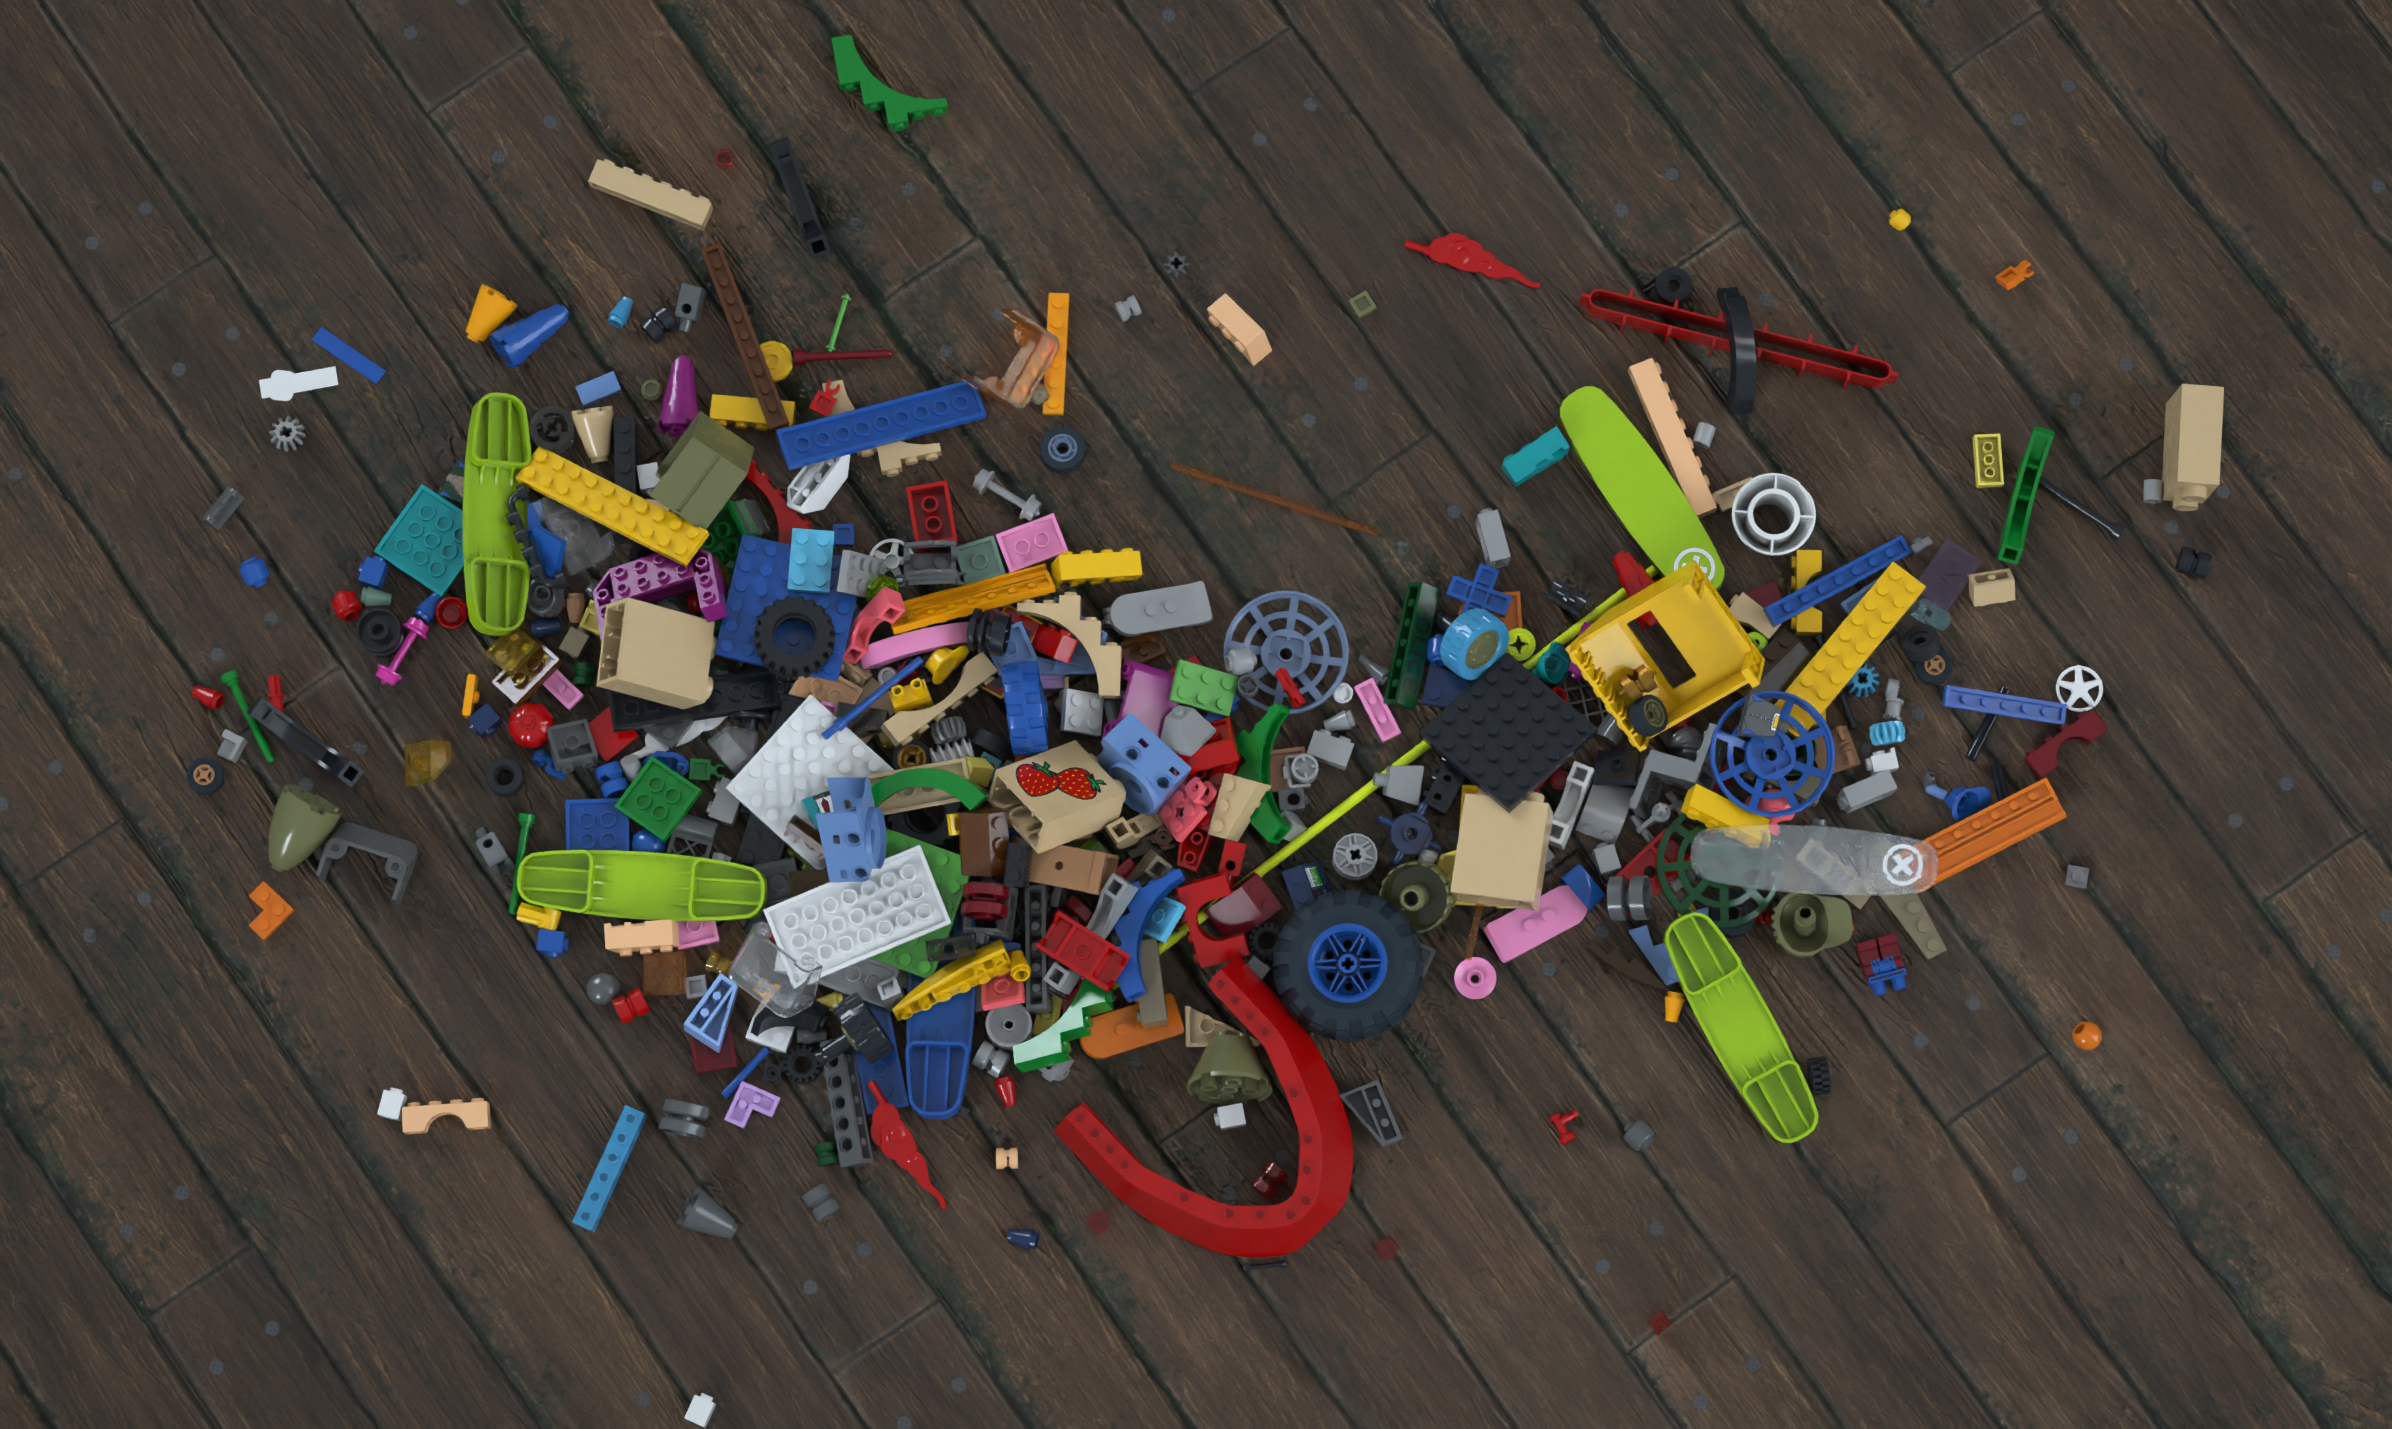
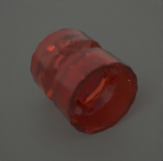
[1250,1160,1289,1200]

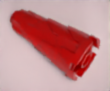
[1612,550,1659,631]

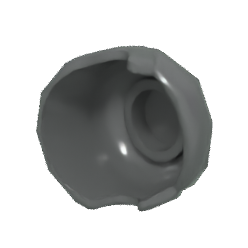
[586,973,621,1005]

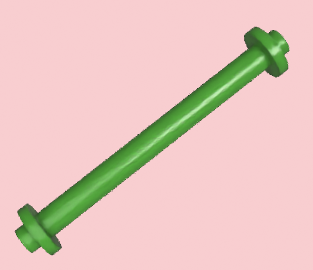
[825,294,851,352]

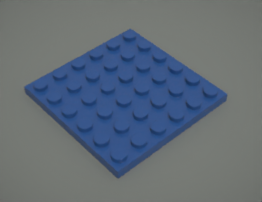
[714,535,858,682]

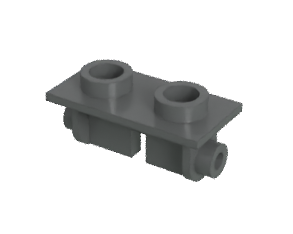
[203,486,245,531]

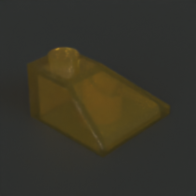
[405,739,452,787]

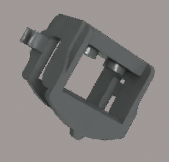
[895,540,967,590]
[961,876,1019,945]

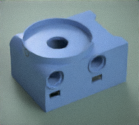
[1097,712,1191,816]
[815,777,886,883]

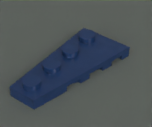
[1422,664,1474,709]

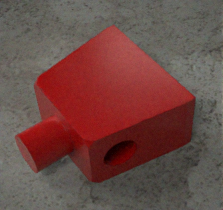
[1218,839,1247,887]

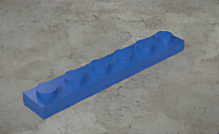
[1942,685,2067,725]

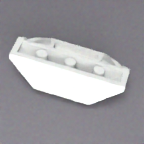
[787,454,850,514]

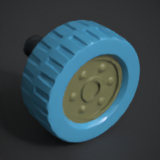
[1434,608,1509,680]

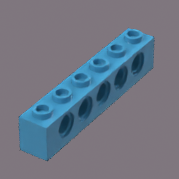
[572,1105,647,1232]

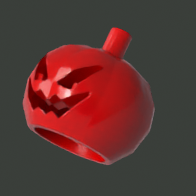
[508,702,555,749]

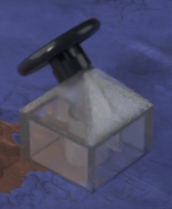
[707,711,772,777]

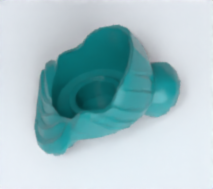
[1531,642,1571,684]

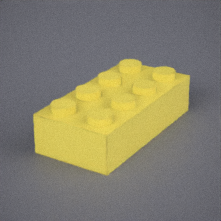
[1972,434,2004,488]

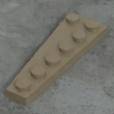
[1850,838,1947,960]

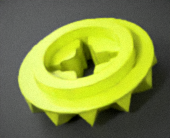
[1505,627,1536,661]

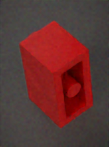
[1031,623,1078,664]

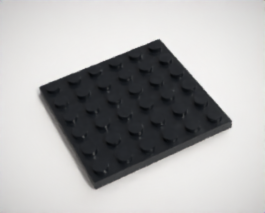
[1418,653,1598,813]

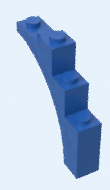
[1114,869,1187,1003]

